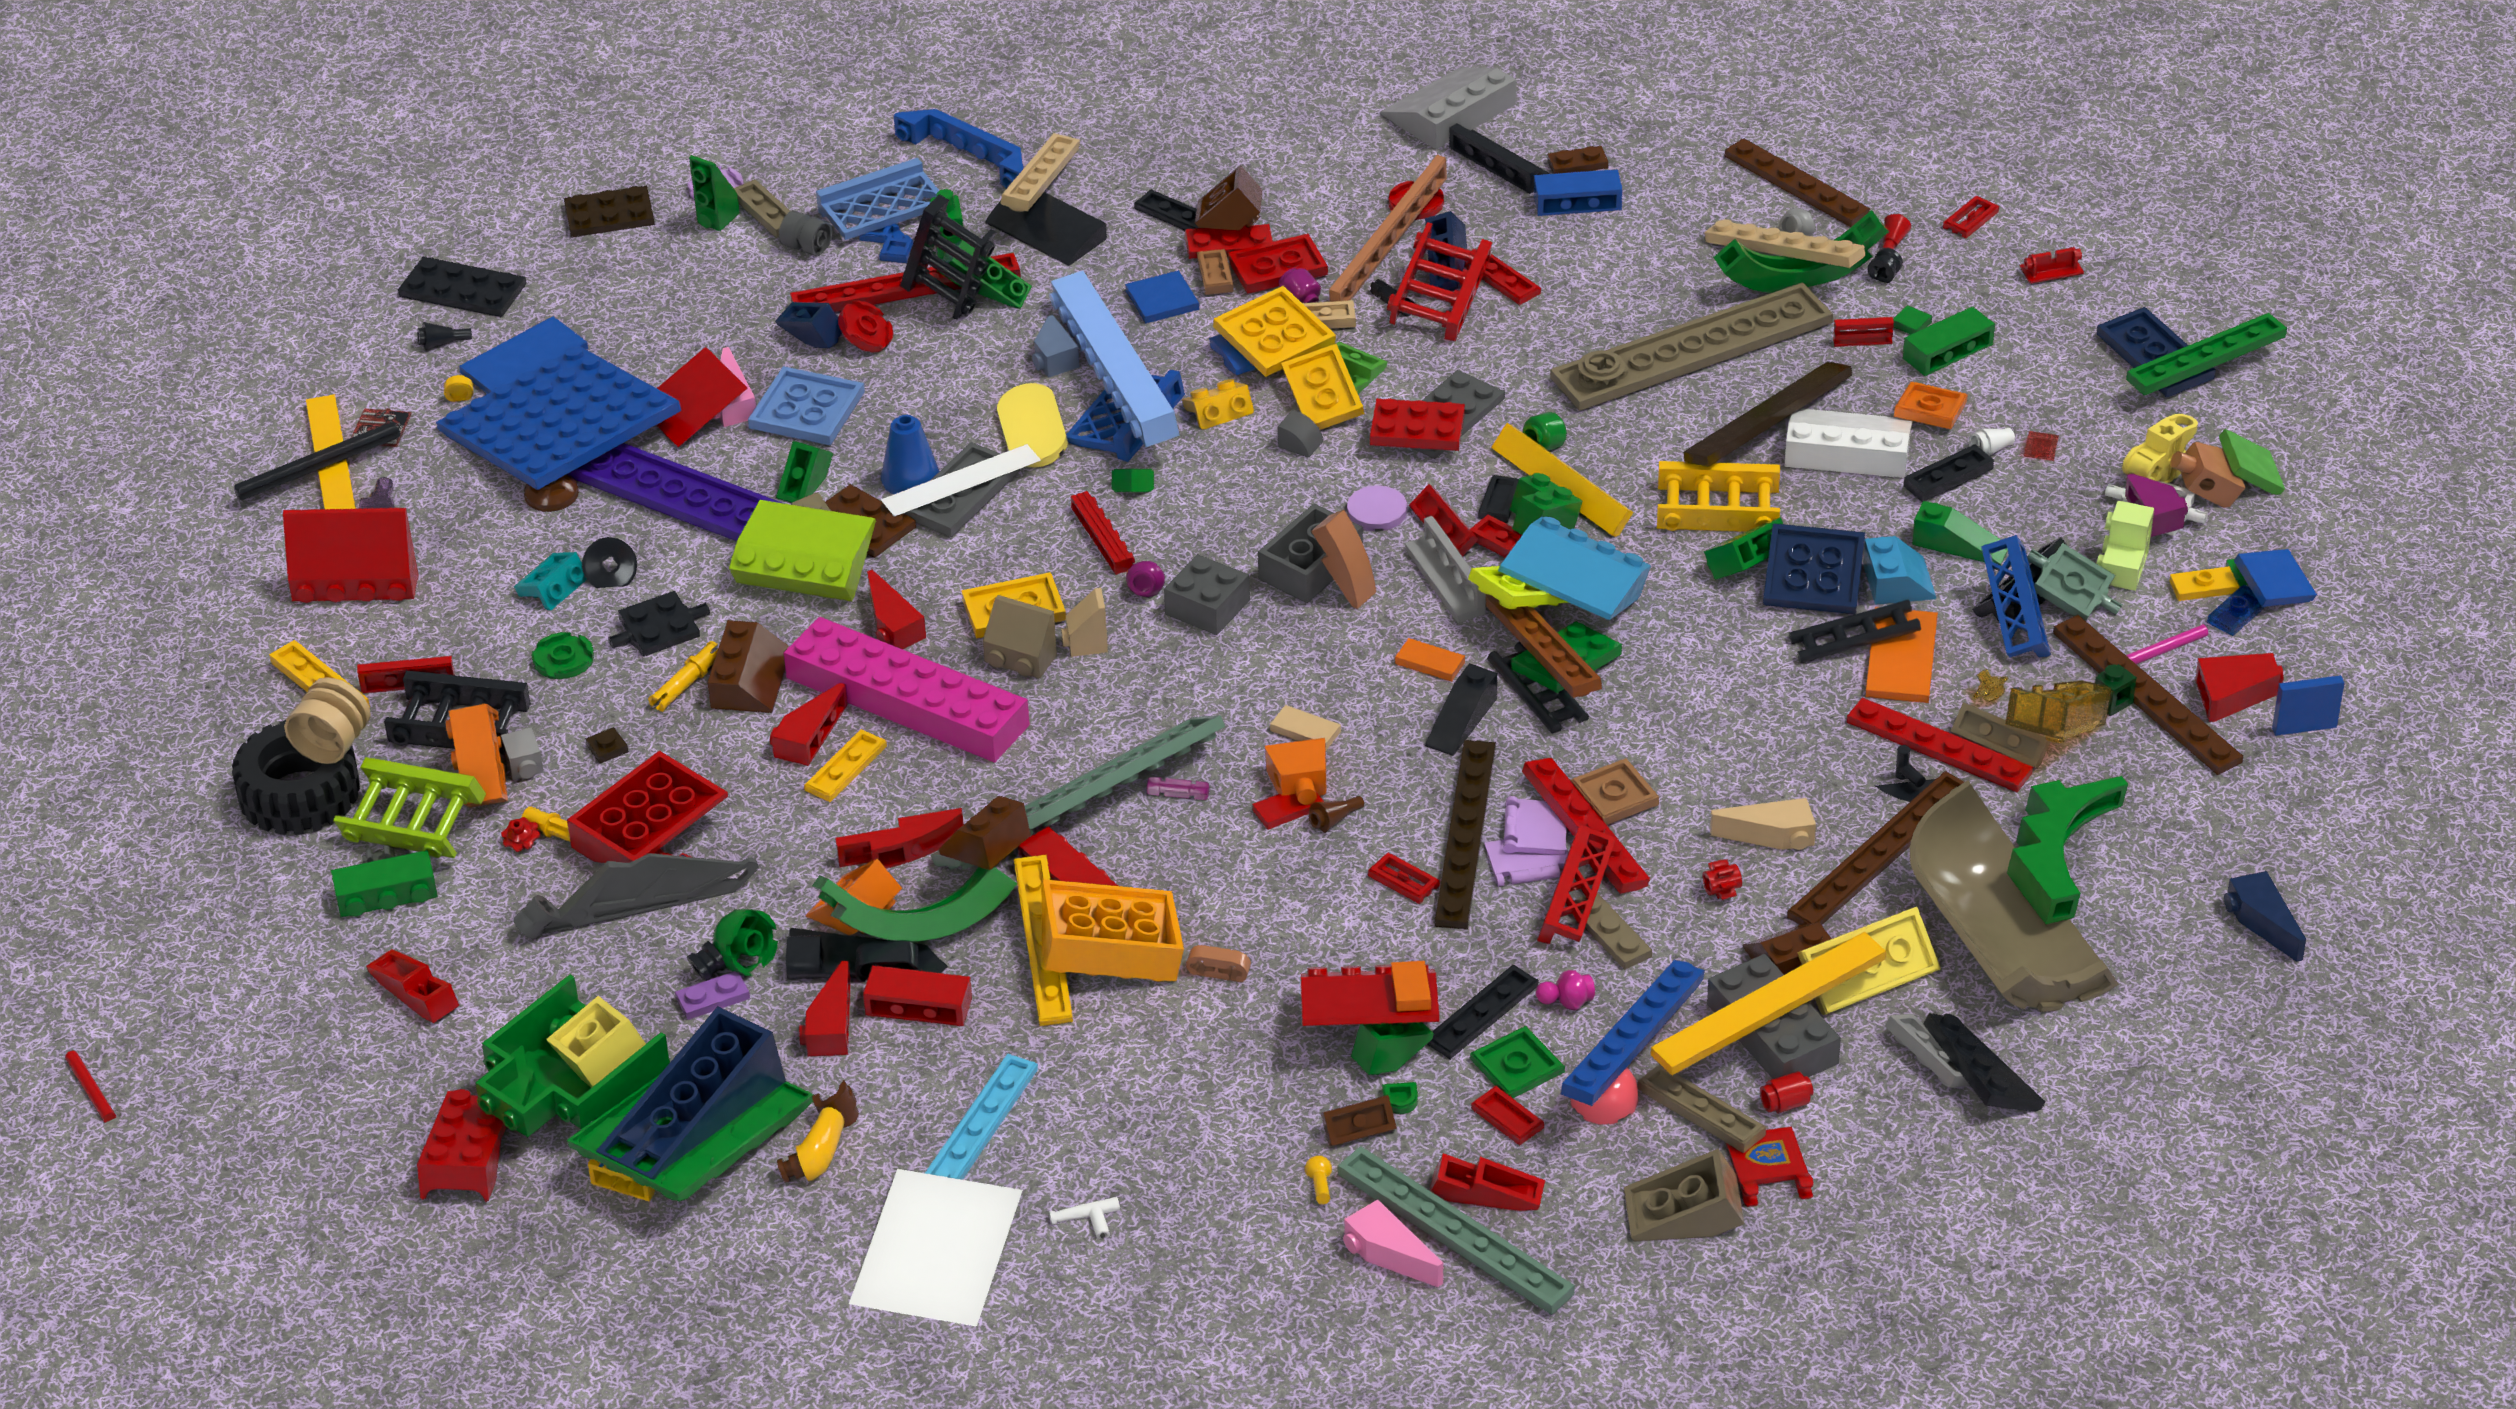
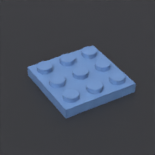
[748,366,865,446]

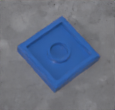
[1125,270,1199,324]
[2234,549,2317,607]
[2272,675,2344,736]

